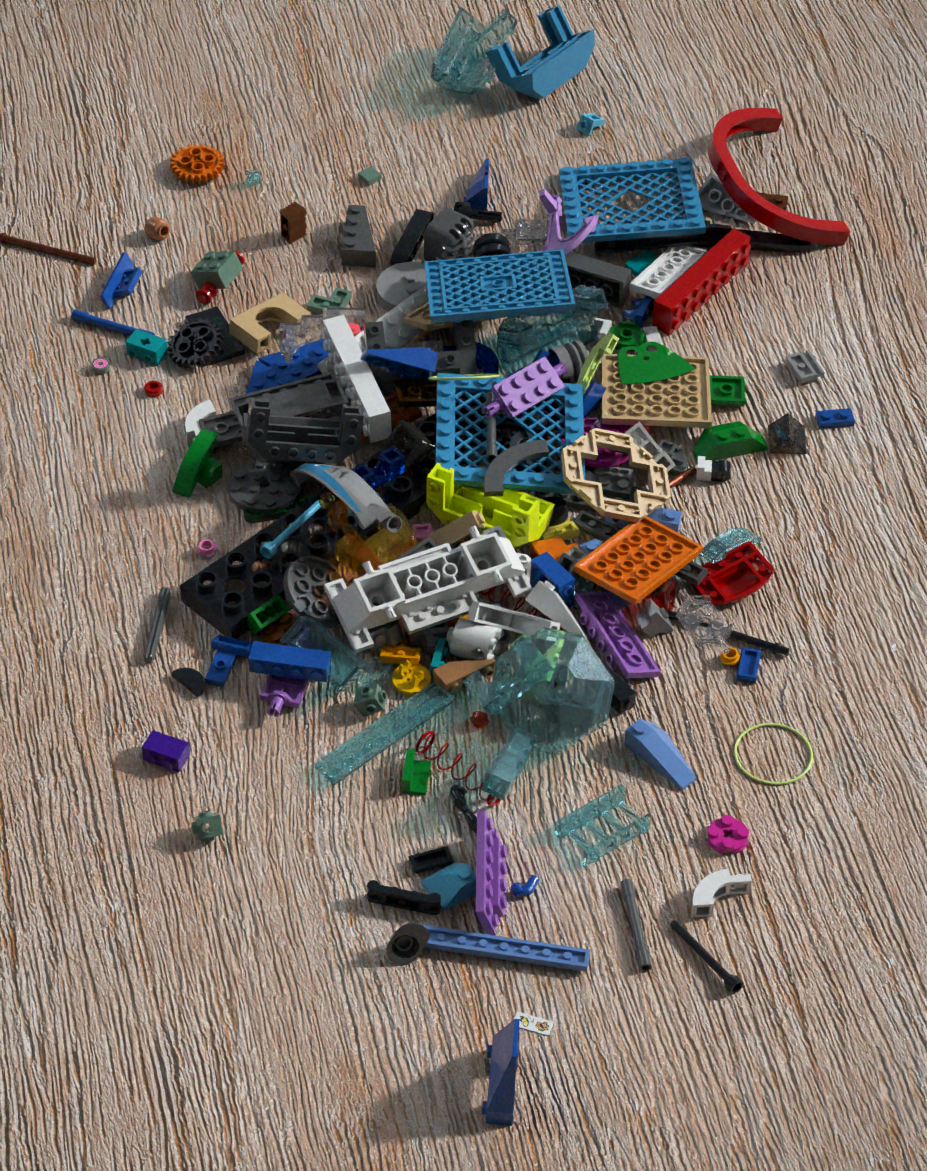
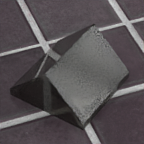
[768,413,807,454]

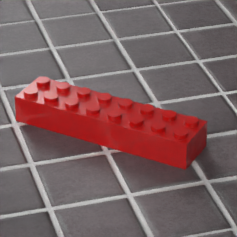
[652,228,751,336]

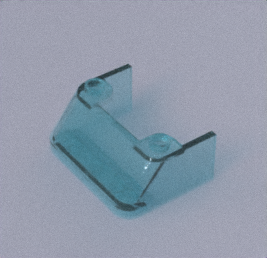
[280,615,369,692]

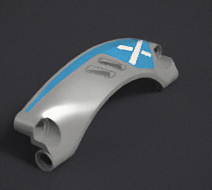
[290,462,402,532]

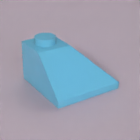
[421,862,476,911]

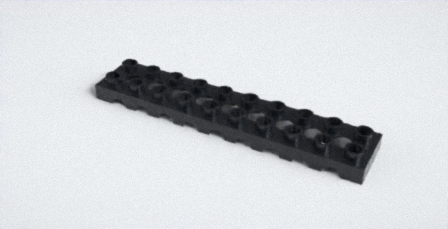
[180,406,507,639]

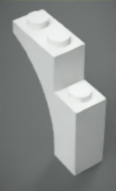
[468,601,561,642]

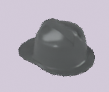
[386,922,429,965]

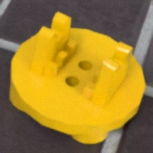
[392,660,431,698]

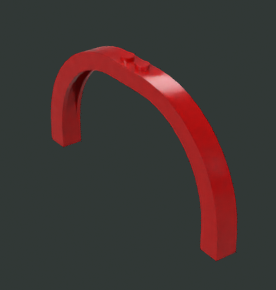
[708,108,850,245]

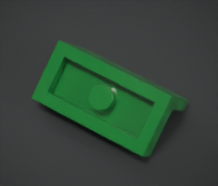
[402,749,431,795]

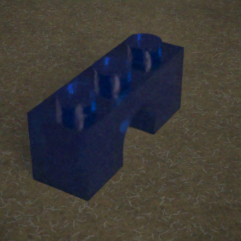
[351,446,405,490]

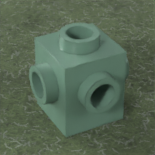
[354,683,387,716]
[191,811,224,842]

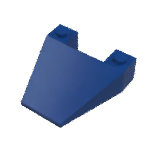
[482,1019,520,1126]

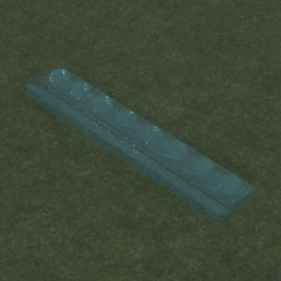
[315,681,454,785]

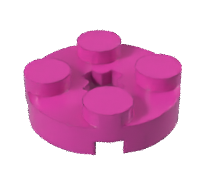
[707,815,749,854]

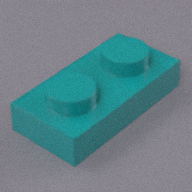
[430,637,449,679]

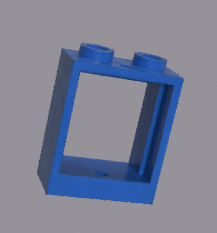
[530,551,575,609]

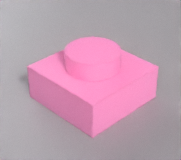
[412,523,432,543]

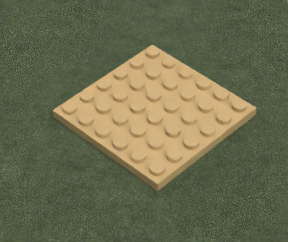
[602,354,712,428]

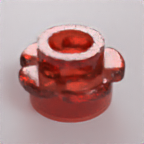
[470,711,489,728]

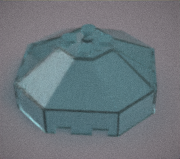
[489,627,615,755]

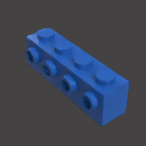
[248,641,332,682]

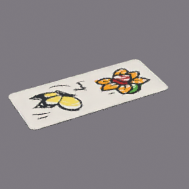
[514,1012,554,1035]

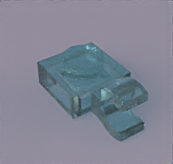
[573,578,596,610]

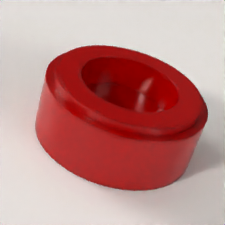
[144,381,163,398]

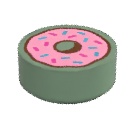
[92,357,110,374]

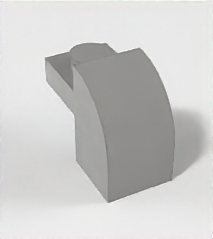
[368,619,402,651]

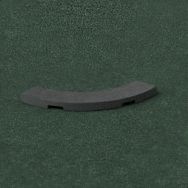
[483,440,549,497]

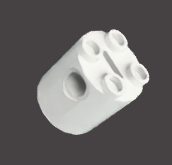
[446,617,503,660]

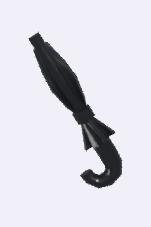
[450,785,477,834]

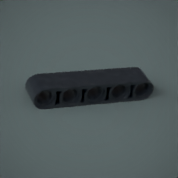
[390,209,434,266]

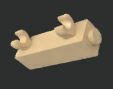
[415,511,486,547]

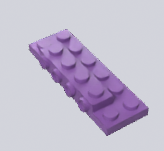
[575,592,660,679]
[476,810,507,935]

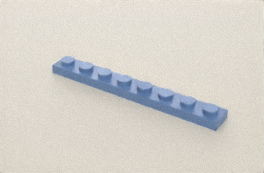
[423,925,590,972]

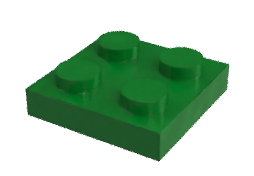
[710,375,745,407]

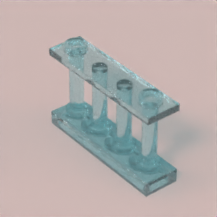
[555,784,652,866]

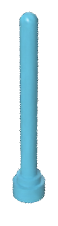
[260,500,323,559]

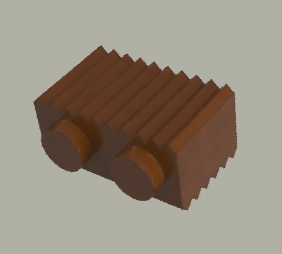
[280,202,307,244]

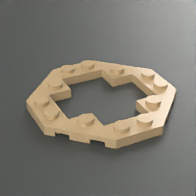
[560,428,671,523]

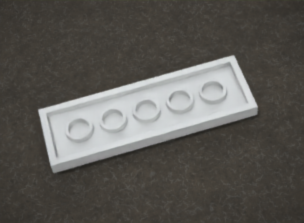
[629,245,707,299]

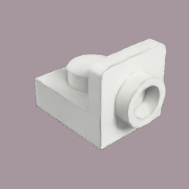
[593,318,612,341]

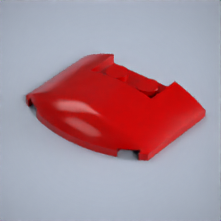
[691,540,774,605]

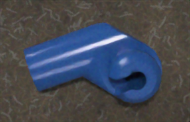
[511,875,539,897]

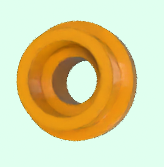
[720,647,740,666]

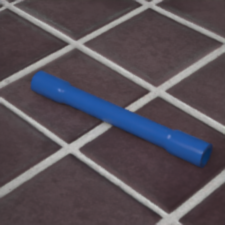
[71,309,155,336]

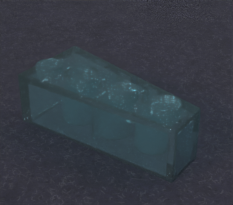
[481,726,537,800]

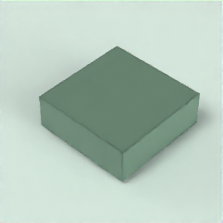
[358,166,382,186]

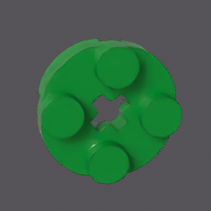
[609,321,645,351]

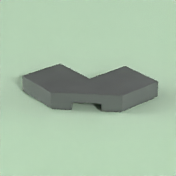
[658,439,688,476]

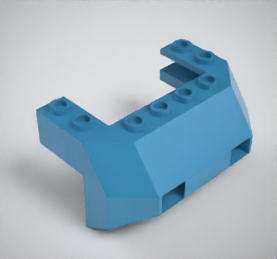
[485,5,595,99]

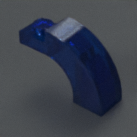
[443,342,499,374]

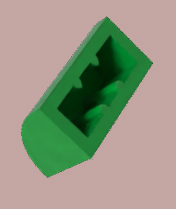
[196,454,223,488]
[247,595,290,636]

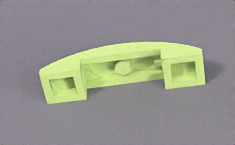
[577,333,619,395]

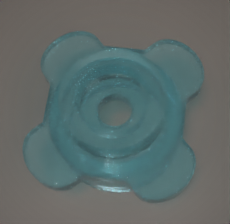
[245,170,262,185]

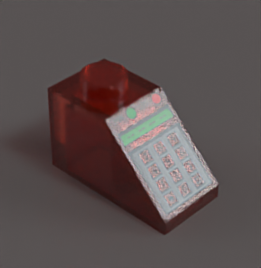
[644,579,677,614]

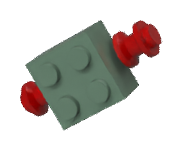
[191,251,245,304]

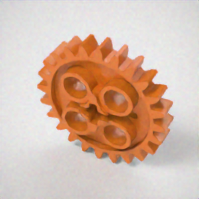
[170,144,224,184]

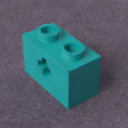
[126,329,168,366]

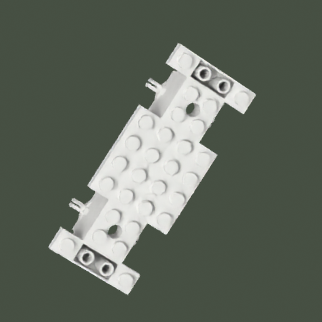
[324,526,532,653]

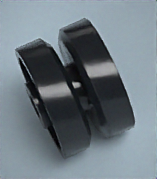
[473,233,511,257]

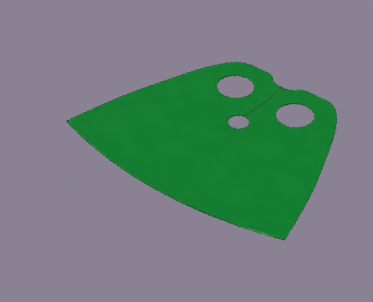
[618,342,696,384]

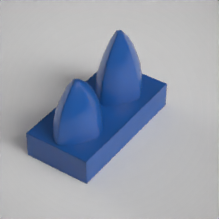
[622,295,654,329]

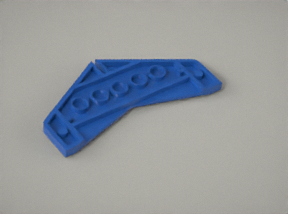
[245,339,328,394]

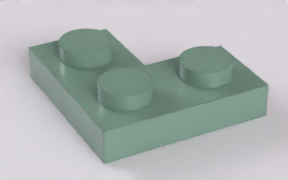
[307,288,352,317]

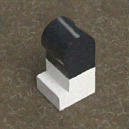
[696,456,731,482]

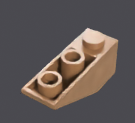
[433,659,496,698]

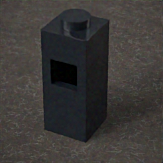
[589,664,636,714]

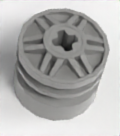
[548,340,588,379]

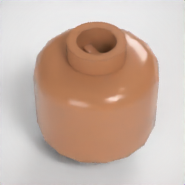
[144,217,170,241]

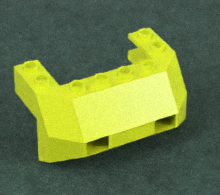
[426,463,555,548]

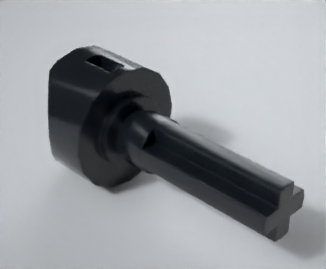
[454,202,502,224]

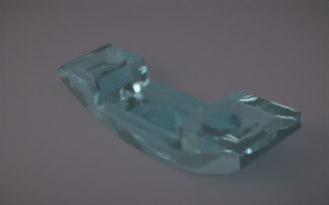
[700,528,762,564]

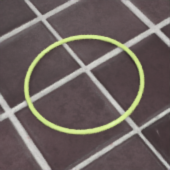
[428,374,500,380]
[734,723,813,785]

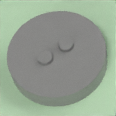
[376,262,427,312]

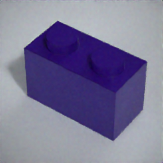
[142,730,190,772]

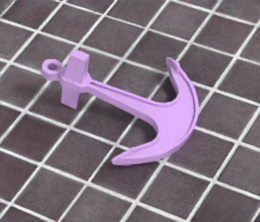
[514,188,599,255]

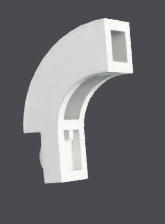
[185,400,216,445]
[624,422,676,472]
[691,869,752,918]

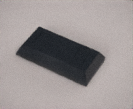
[408,846,454,874]

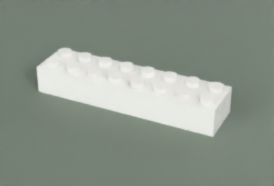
[321,315,392,443]

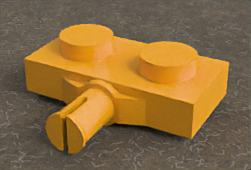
[380,639,422,665]

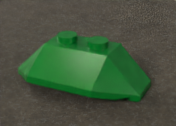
[693,421,768,461]

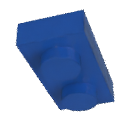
[815,408,855,429]

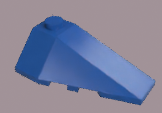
[464,158,489,211]
[360,347,438,380]

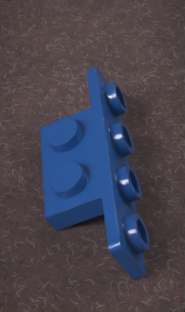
[100,252,142,309]

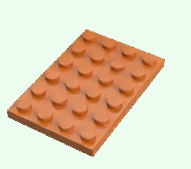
[573,516,703,605]

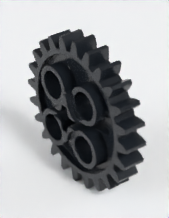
[167,318,224,369]

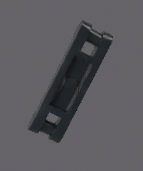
[367,880,441,915]

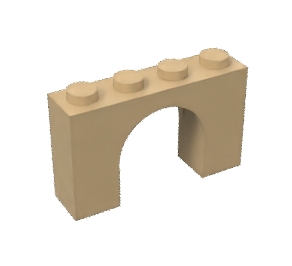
[229,293,311,354]

